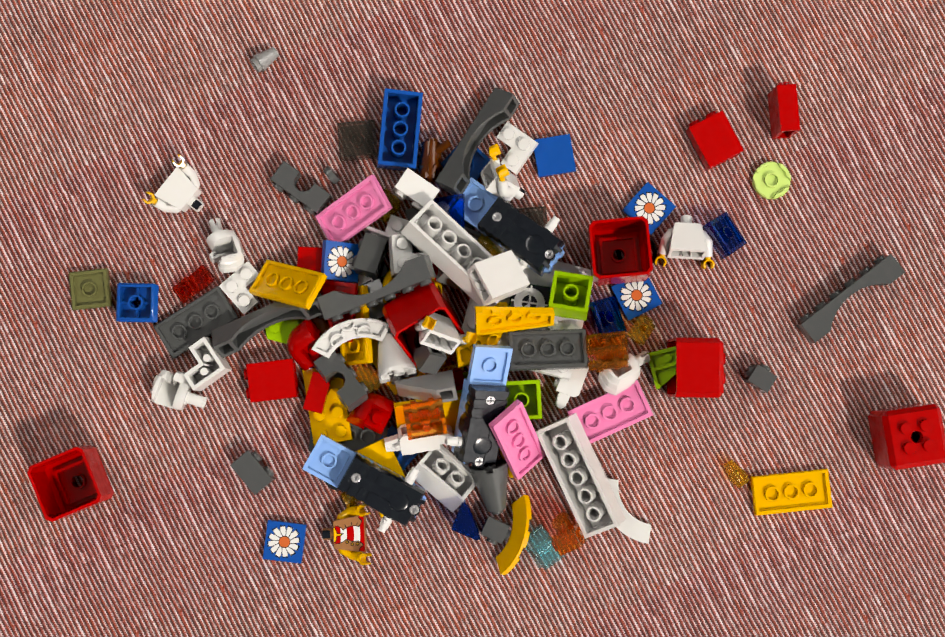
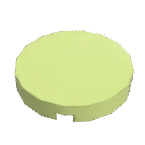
[752,161,791,199]

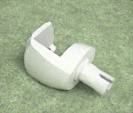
[206,218,244,273]
[598,351,650,396]
[151,370,207,410]

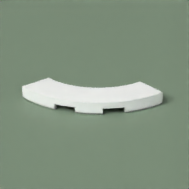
[311,318,389,358]
[607,478,651,544]

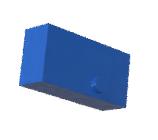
[377,88,423,172]

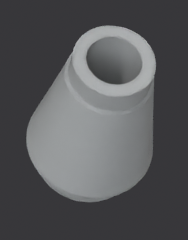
[250,47,279,73]

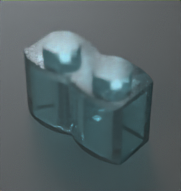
[525,524,565,570]

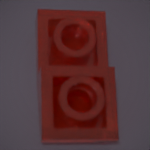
[172,265,217,304]

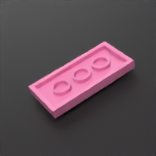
[315,175,393,242]
[567,380,653,443]
[488,399,546,480]

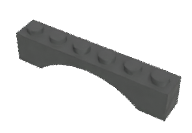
[435,87,520,197]
[796,254,905,344]
[317,255,437,322]
[211,292,322,358]

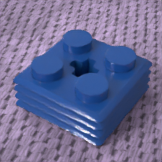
[116,283,159,323]

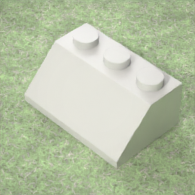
[415,445,476,513]

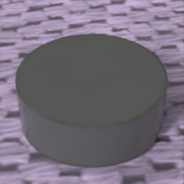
[323,165,341,184]

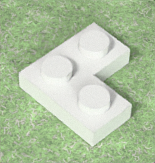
[497,122,539,175]
[219,261,260,315]

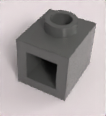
[744,363,777,393]
[480,515,511,545]

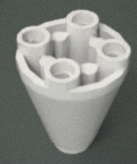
[378,329,417,385]

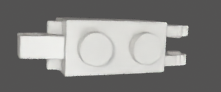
[553,346,590,409]
[384,420,454,456]

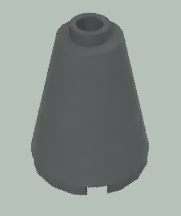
[470,458,508,515]

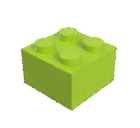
[548,270,593,321]
[505,380,542,420]

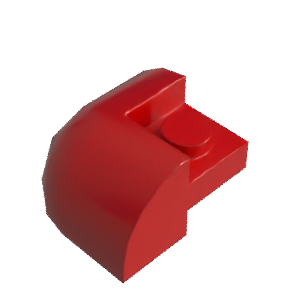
[287,320,323,371]
[346,393,397,435]

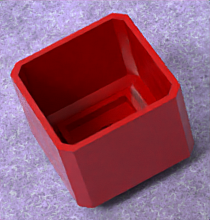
[588,216,653,285]
[382,281,465,366]
[667,337,726,398]
[868,404,945,470]
[27,445,114,522]

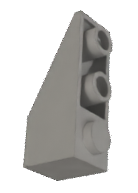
[395,370,458,403]

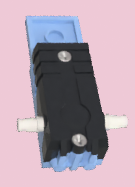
[448,177,565,277]
[445,344,513,468]
[302,434,426,533]

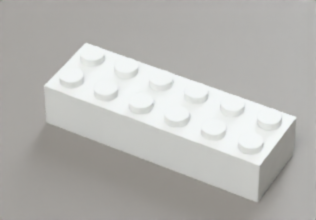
[400,199,499,307]
[535,413,626,539]

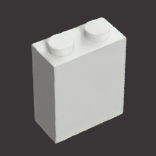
[466,250,530,306]

